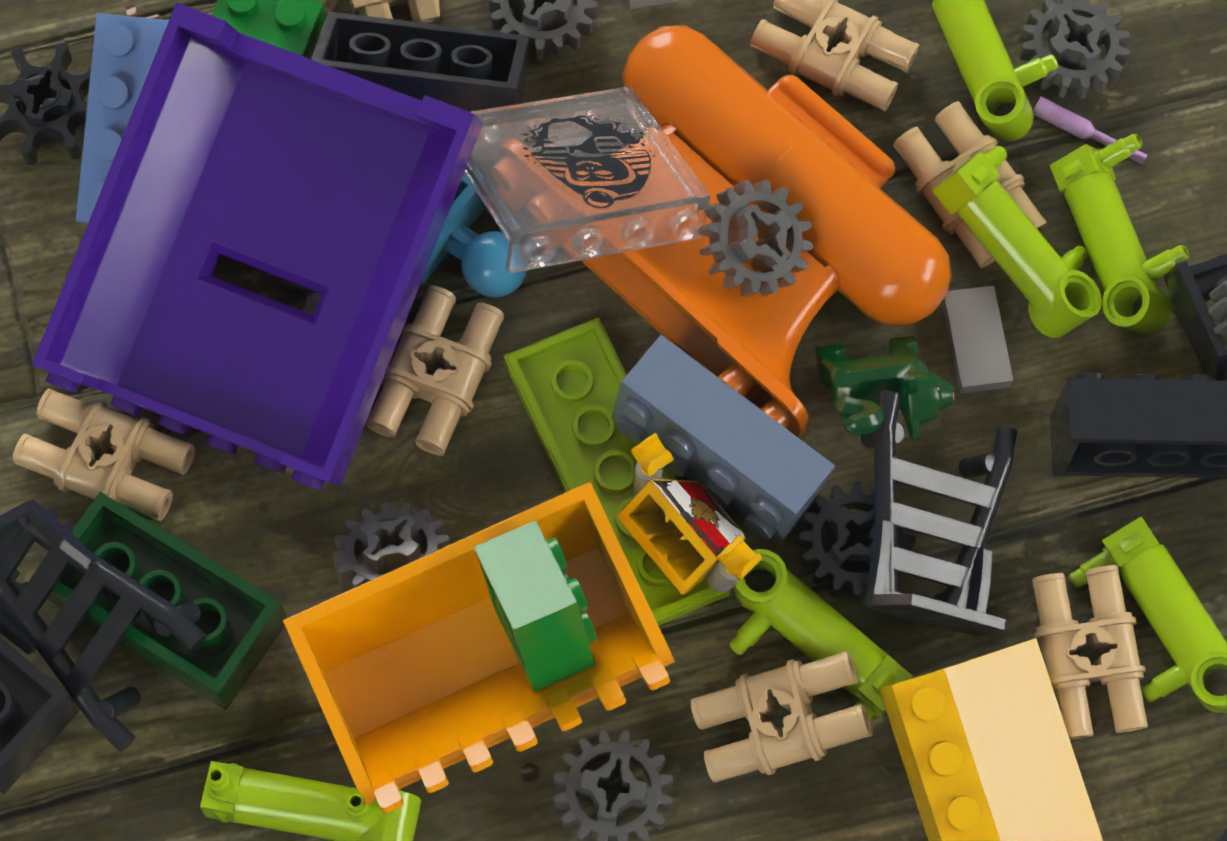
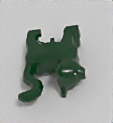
[815,336,954,439]

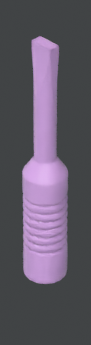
[1033,96,1147,164]

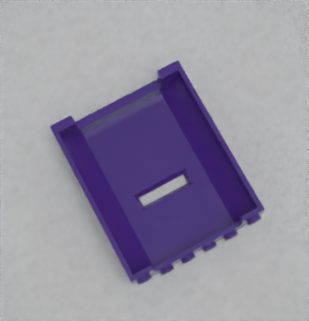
[32,2,483,490]

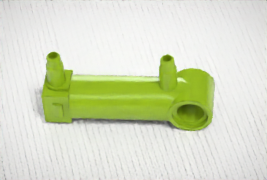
[932,0,1058,142]
[1050,134,1189,335]
[932,146,1102,338]
[1069,516,1227,713]
[729,549,914,745]
[200,761,422,841]

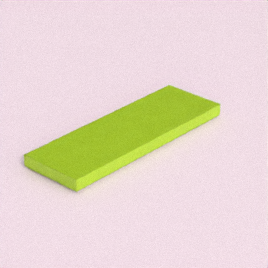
[503,317,730,626]

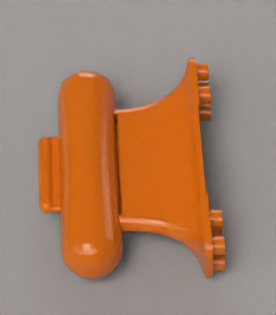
[490,25,952,442]

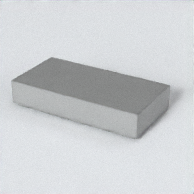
[942,286,1014,394]

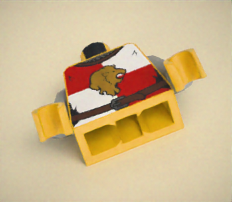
[616,433,762,595]

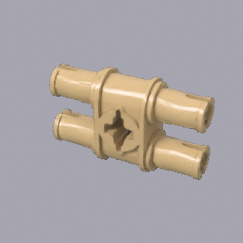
[750,0,920,112]
[893,101,1048,269]
[366,285,504,456]
[12,388,196,521]
[1032,565,1148,740]
[690,651,873,783]

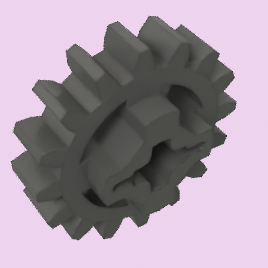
[489,0,597,61]
[1019,0,1130,99]
[698,180,813,297]
[332,502,450,590]
[554,730,673,841]

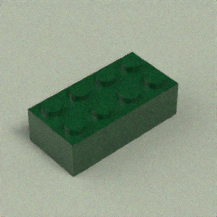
[47,492,287,710]

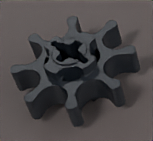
[0,42,91,165]

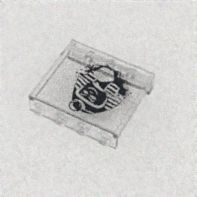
[464,86,710,274]

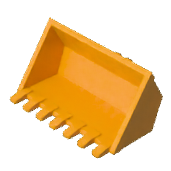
[283,482,675,814]

